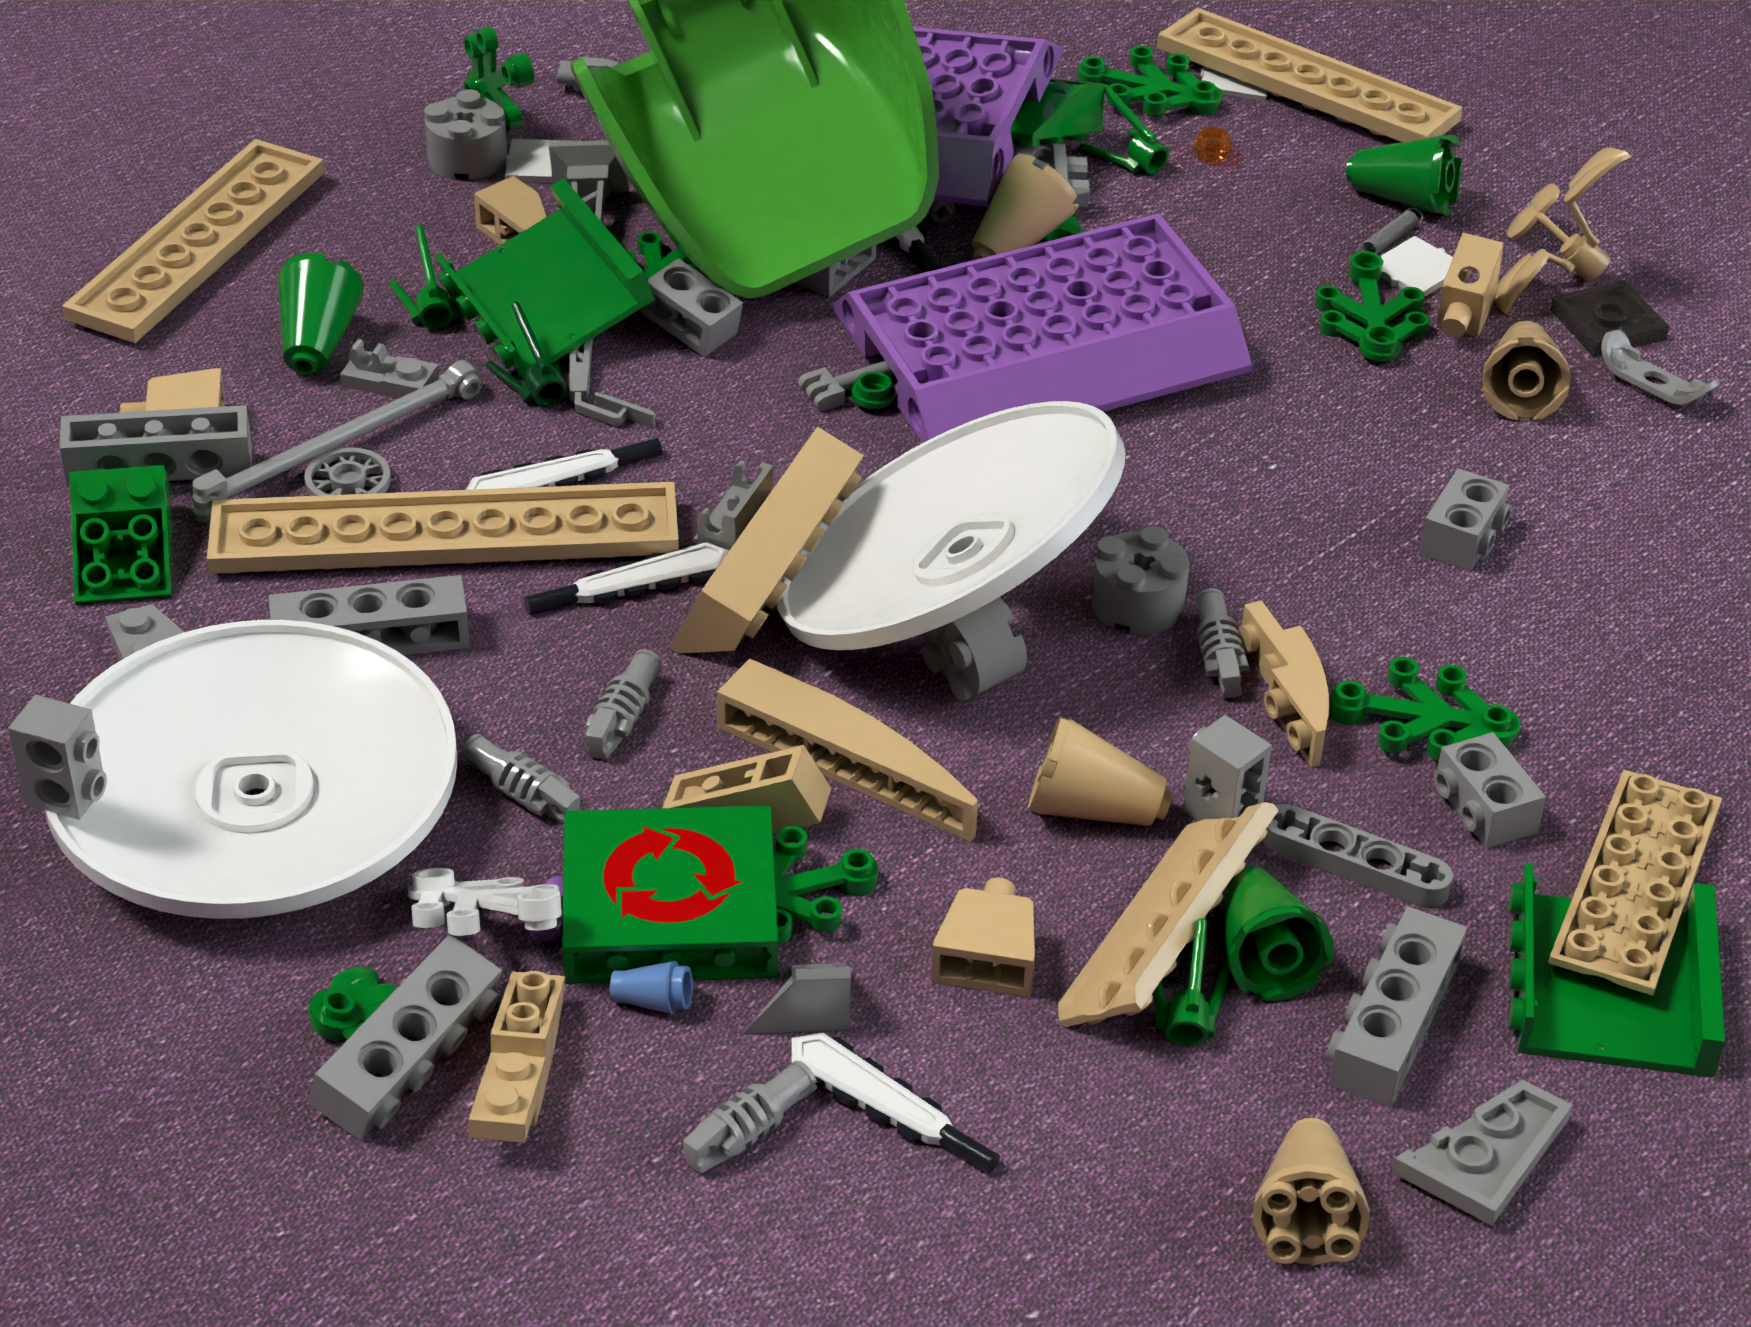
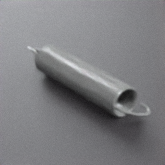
[1356,208,1423,254]

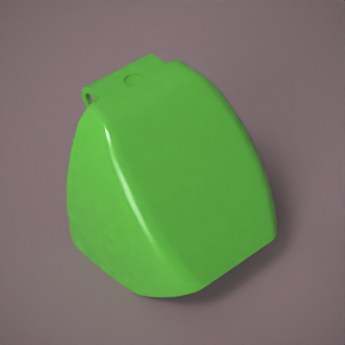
[570,0,939,299]

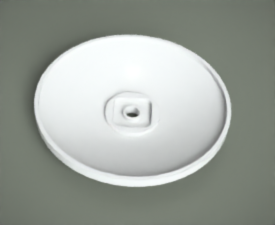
[777,401,1126,650]
[44,620,457,919]

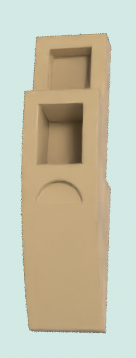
[1238,600,1329,768]
[468,971,565,1143]

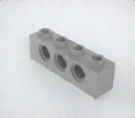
[60,405,252,487]
[269,575,470,655]
[1325,906,1468,1108]
[307,934,502,1141]

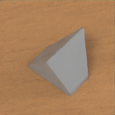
[742,963,851,1034]

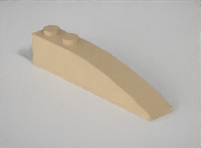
[717,658,978,842]

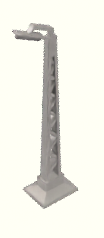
[548,140,656,428]

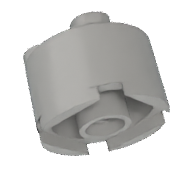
[424,89,507,180]
[1091,526,1190,635]
[922,597,1027,702]

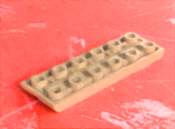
[1548,769,1722,996]
[1058,802,1279,1028]

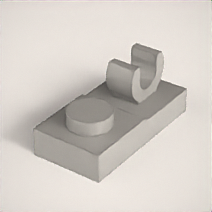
[340,339,439,398]

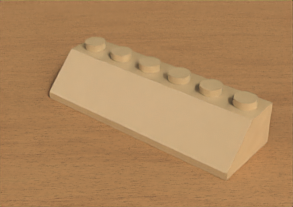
[670,426,864,654]

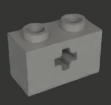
[1183,715,1272,821]

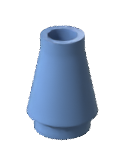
[610,961,693,1015]

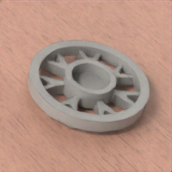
[304,448,391,496]

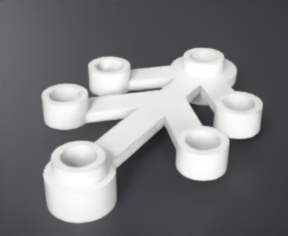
[408,868,562,936]

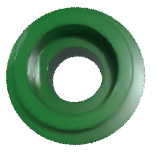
[852,371,896,411]

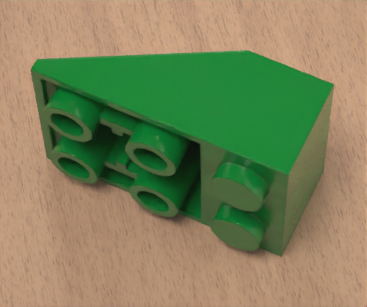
[1010,78,1105,147]
[69,465,173,604]

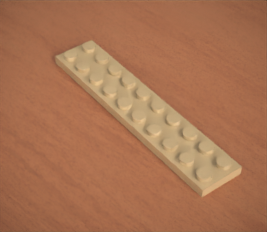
[207,482,679,574]

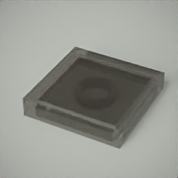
[1550,280,1670,357]

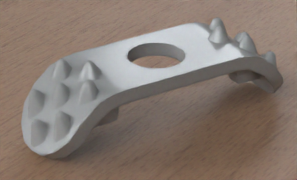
[1601,329,1721,408]

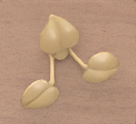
[1495,147,1632,316]

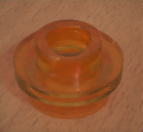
[1193,127,1233,162]

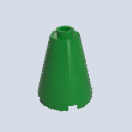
[1346,135,1462,216]
[277,253,364,375]
[1222,865,1334,1002]

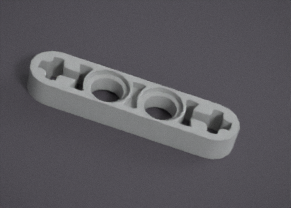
[1262,804,1453,908]

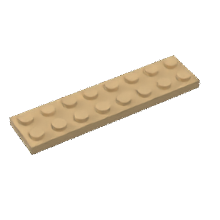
[1157,8,1463,142]
[62,139,325,343]

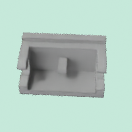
[693,460,773,550]

